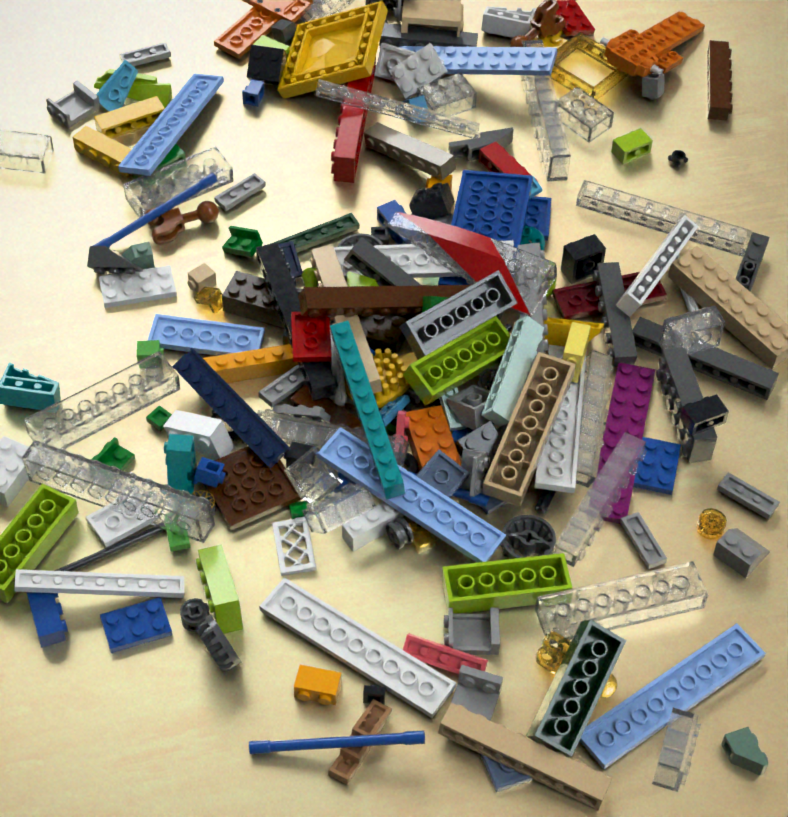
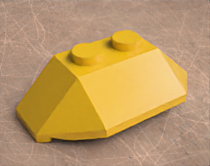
[544,317,604,346]

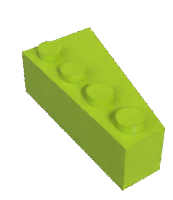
[196,544,243,634]

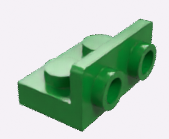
[222,225,263,257]
[90,437,135,485]

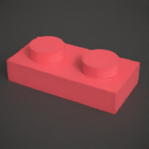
[395,410,410,453]

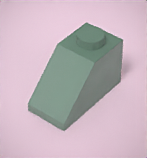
[120,241,155,273]

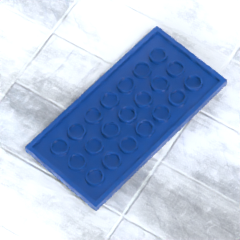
[438,170,533,285]

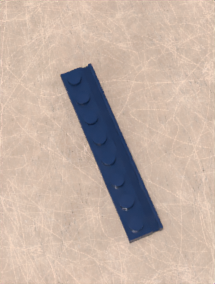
[172,348,291,468]

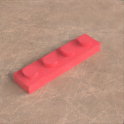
[403,633,488,674]

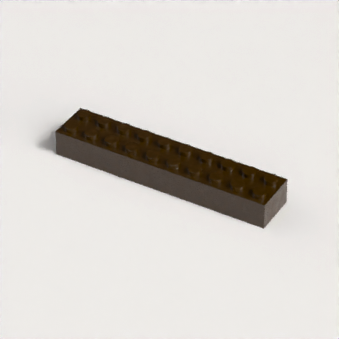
[222,271,408,355]

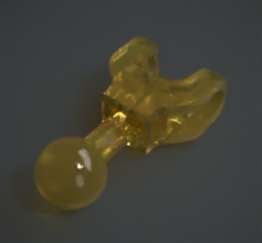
[535,631,617,698]

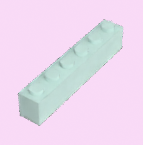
[481,316,544,427]

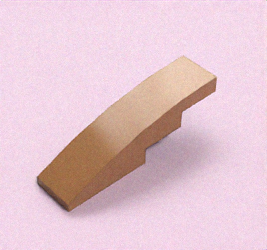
[328,699,392,785]

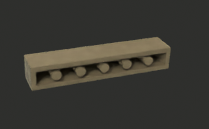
[364,122,456,180]

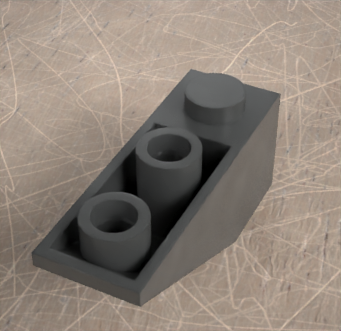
[87,246,143,274]

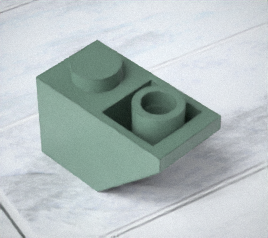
[721,727,768,775]

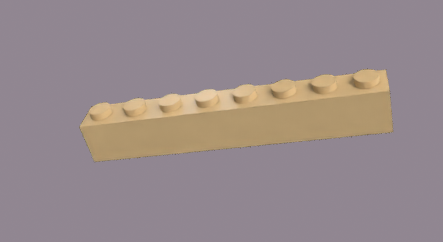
[438,702,612,810]

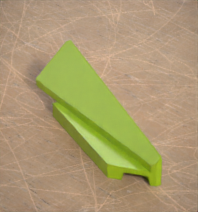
[94,69,172,108]

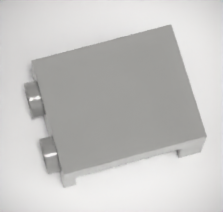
[46,80,101,128]
[444,608,500,655]

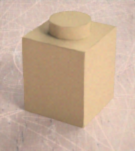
[187,262,217,295]

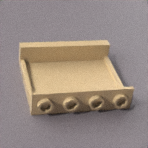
[401,0,464,37]

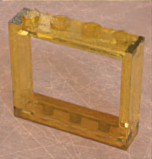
[548,32,629,104]

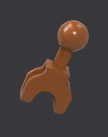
[509,0,566,47]
[145,201,219,244]

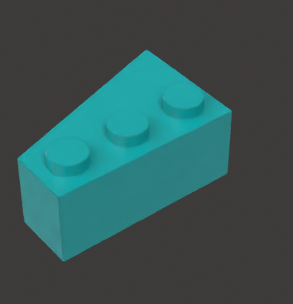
[0,362,61,412]
[164,434,197,503]

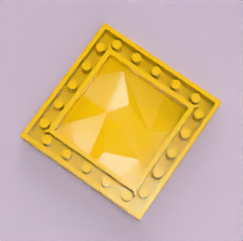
[278,1,388,99]

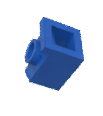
[242,79,264,107]
[193,457,226,488]

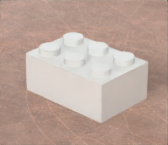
[0,436,40,507]

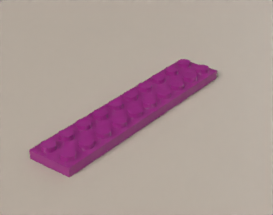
[586,363,656,524]

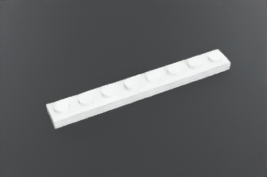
[15,569,184,598]

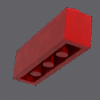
[479,141,538,182]

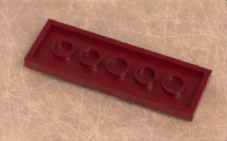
[552,272,667,320]

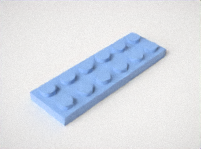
[148,314,265,356]

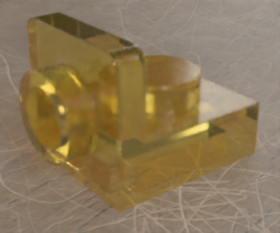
[194,286,223,313]
[409,521,436,554]

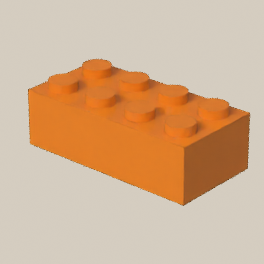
[405,405,461,472]

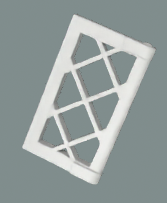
[272,517,316,576]

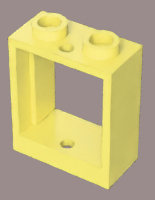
[562,322,591,383]

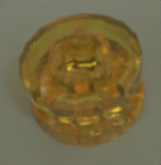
[696,508,727,540]

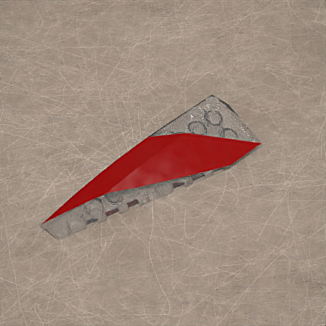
[387,212,557,317]

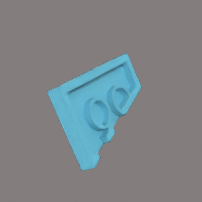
[96,60,138,111]

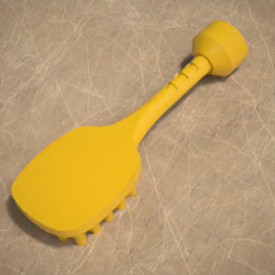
[344,337,458,408]

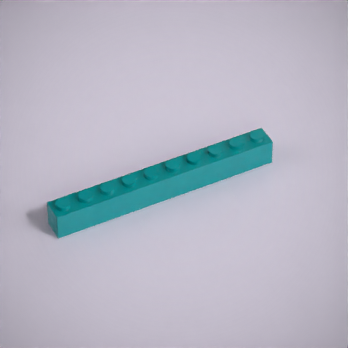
[330,320,405,500]

